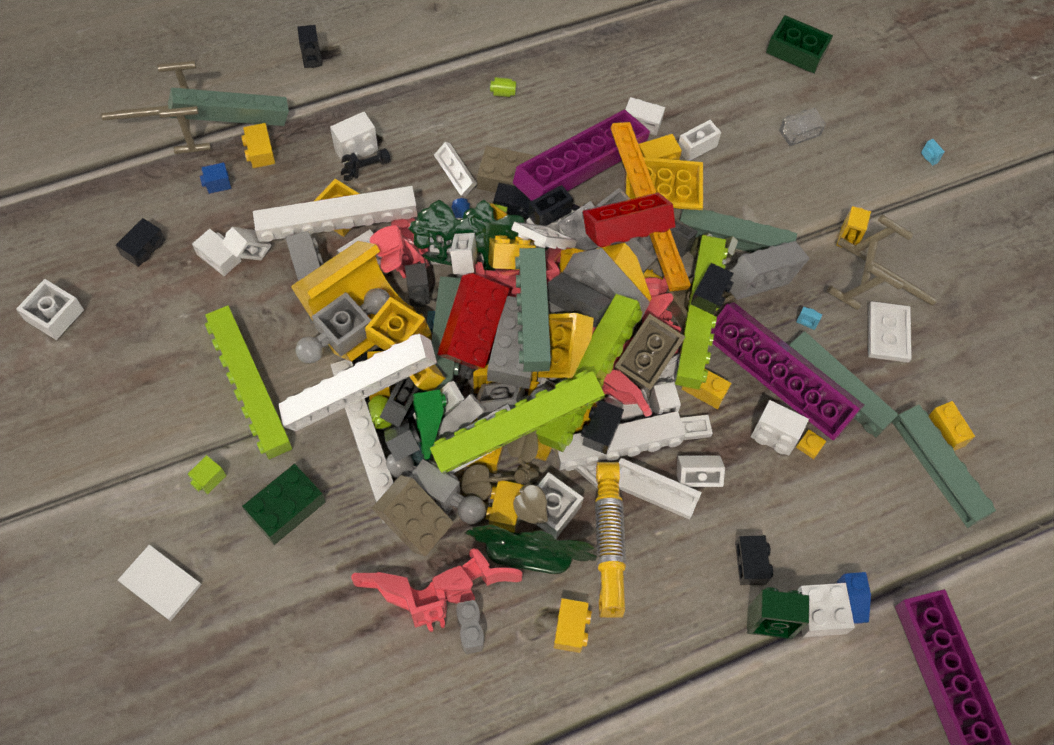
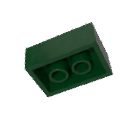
[766,15,833,74]
[242,463,326,545]
[747,587,809,639]

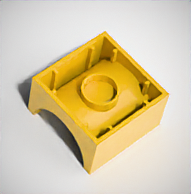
[291,241,417,362]

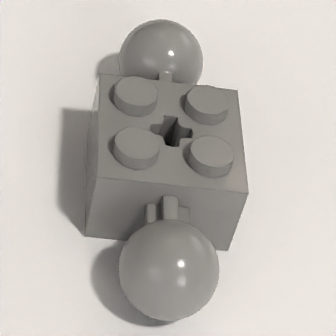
[295,288,390,364]
[463,383,552,420]
[386,454,486,524]

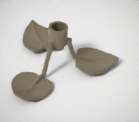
[461,431,548,524]

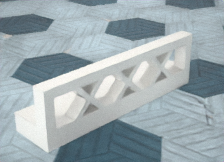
[619,458,702,520]

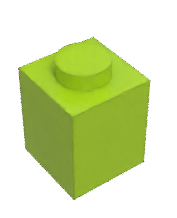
[188,455,226,495]

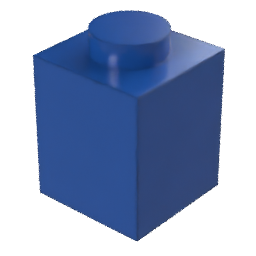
[200,162,232,194]

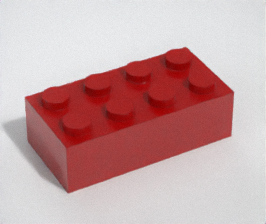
[583,192,675,247]
[437,273,510,369]

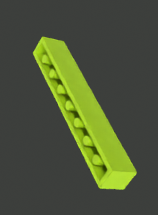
[675,235,728,390]
[536,294,642,452]
[204,306,292,460]
[430,370,605,474]

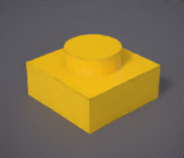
[796,430,827,460]

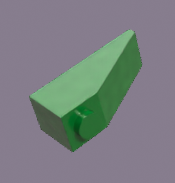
[412,390,446,459]

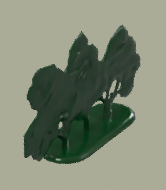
[408,199,524,271]
[465,524,597,574]

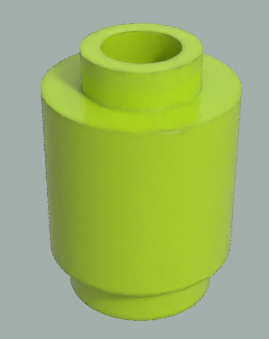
[490,77,516,97]
[368,395,392,429]

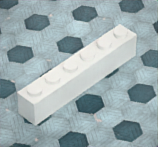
[554,411,686,471]

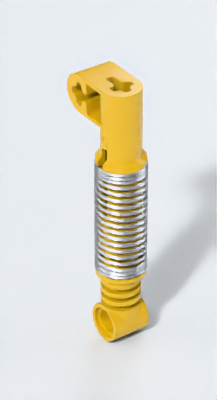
[595,462,626,618]

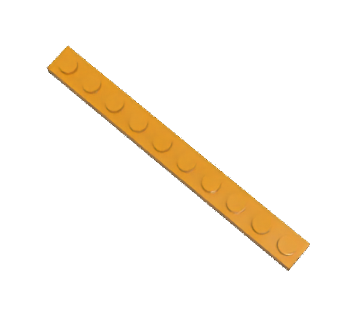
[611,122,691,292]

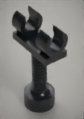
[341,148,391,181]

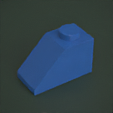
[837,572,871,624]

